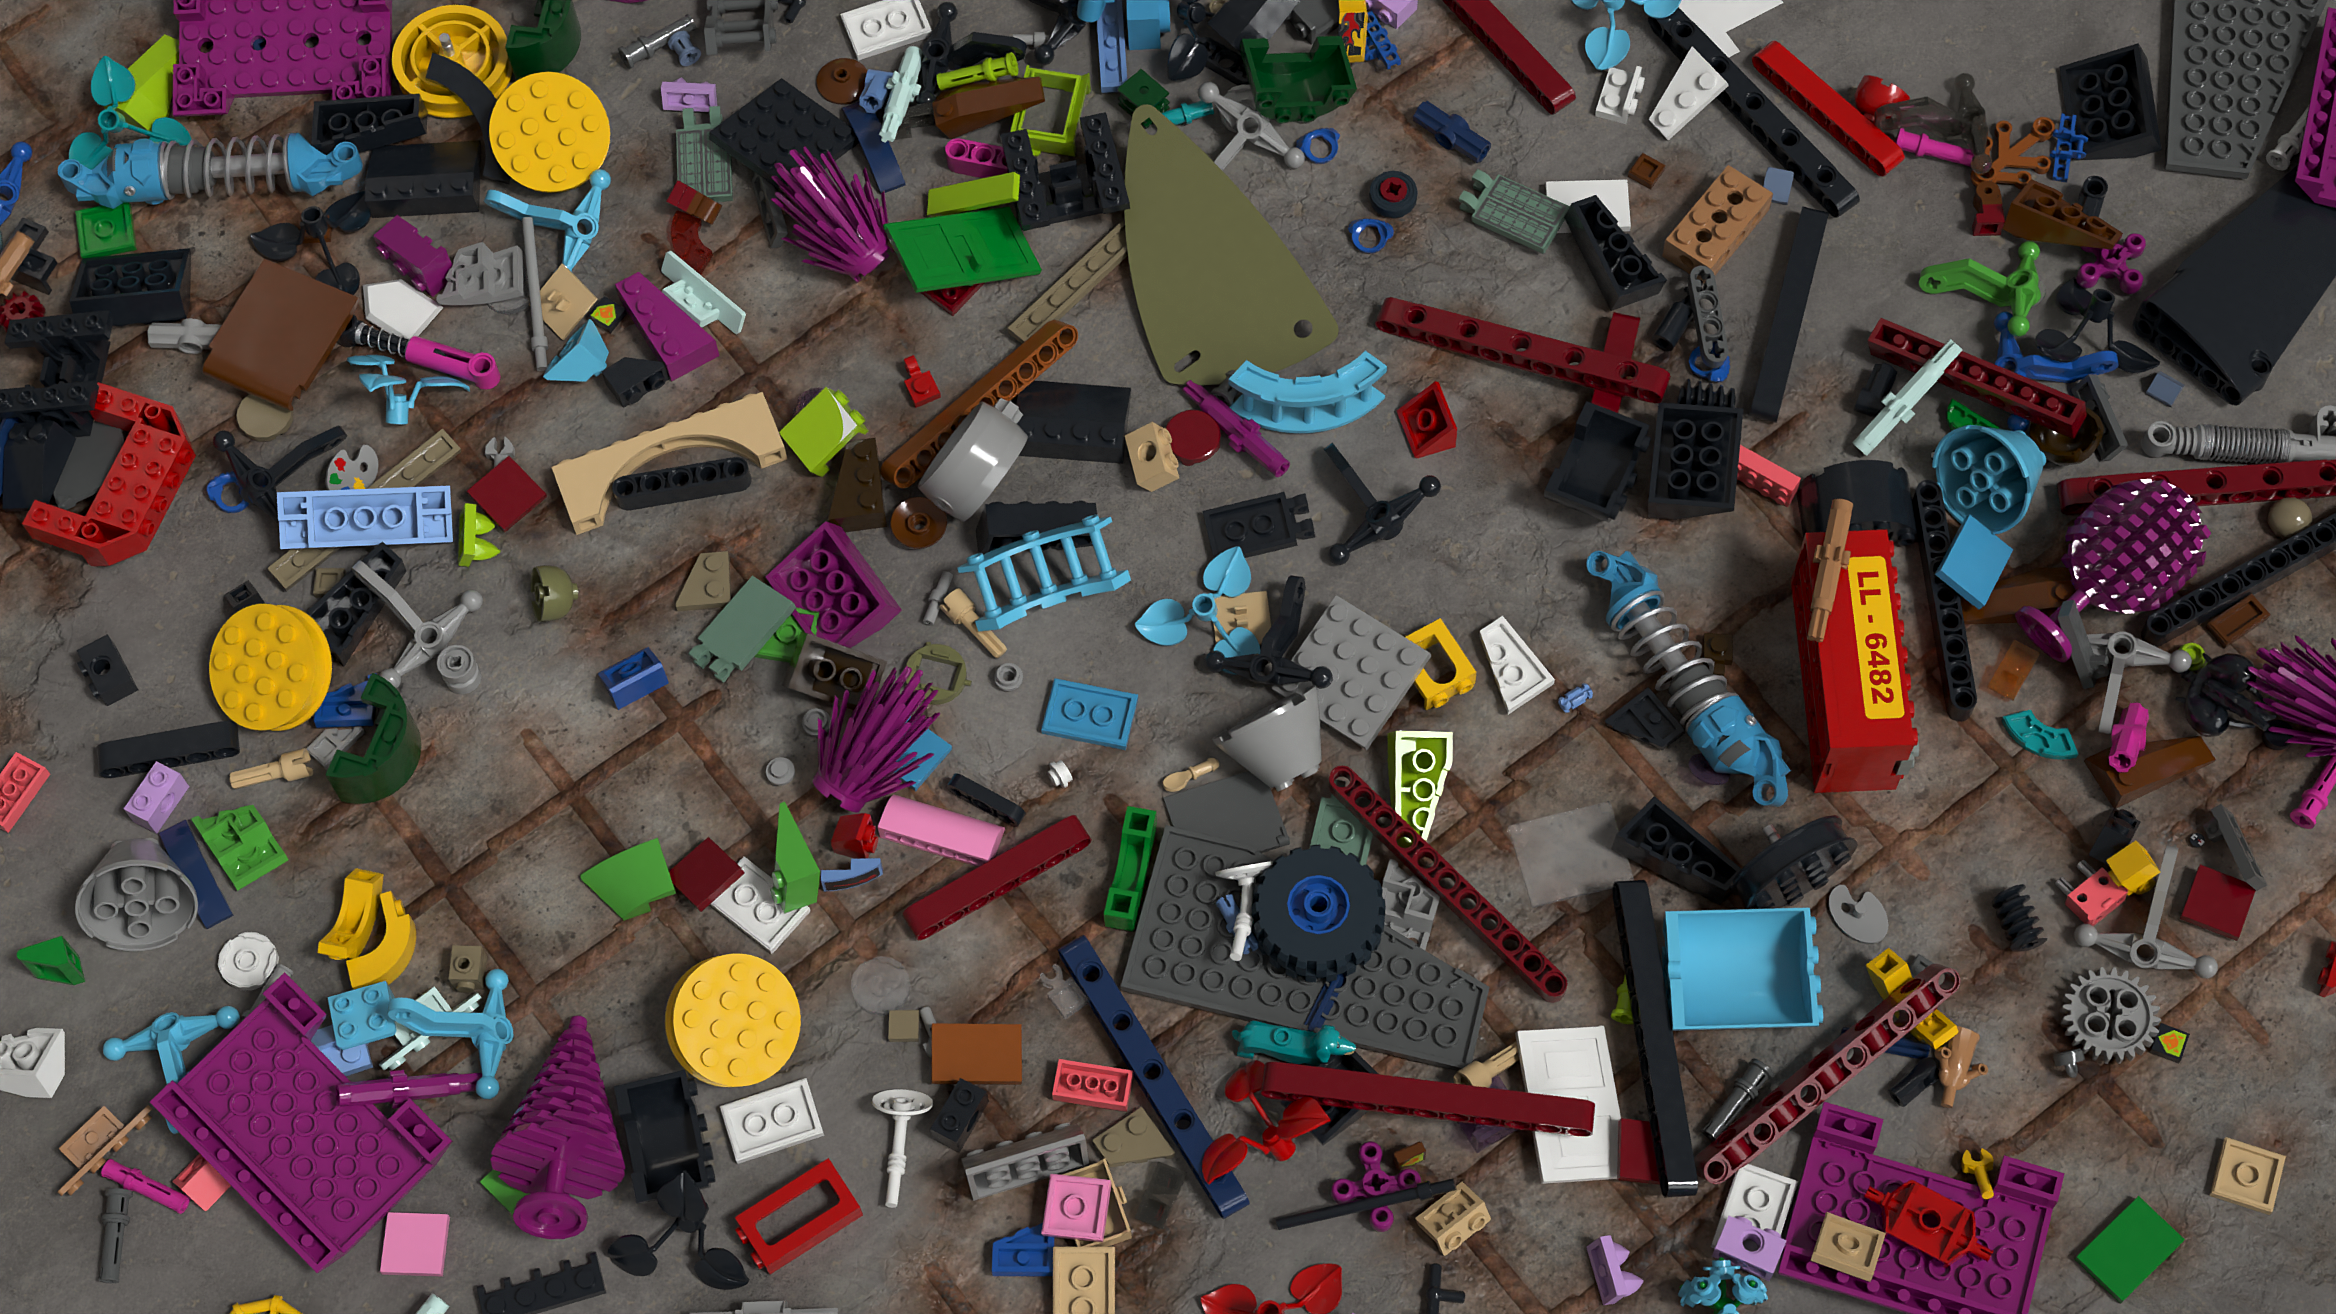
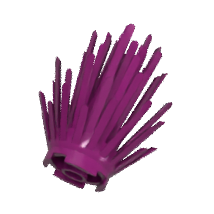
[771,146,895,284]
[2246,635,2336,757]
[812,666,940,813]

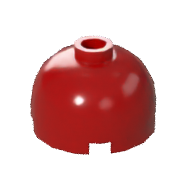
[1854,75,1910,126]

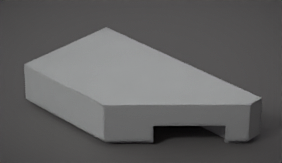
[306,727,365,770]

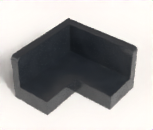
[0,218,58,295]

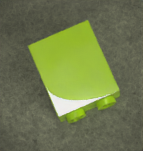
[779,387,869,477]

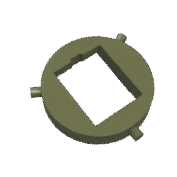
[906,642,972,705]

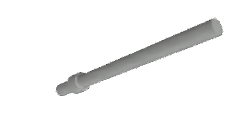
[522,217,548,371]

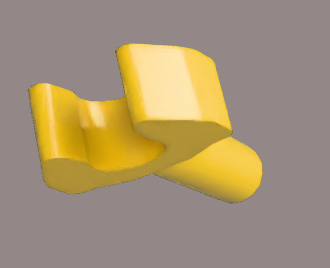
[1961,1148,1994,1199]

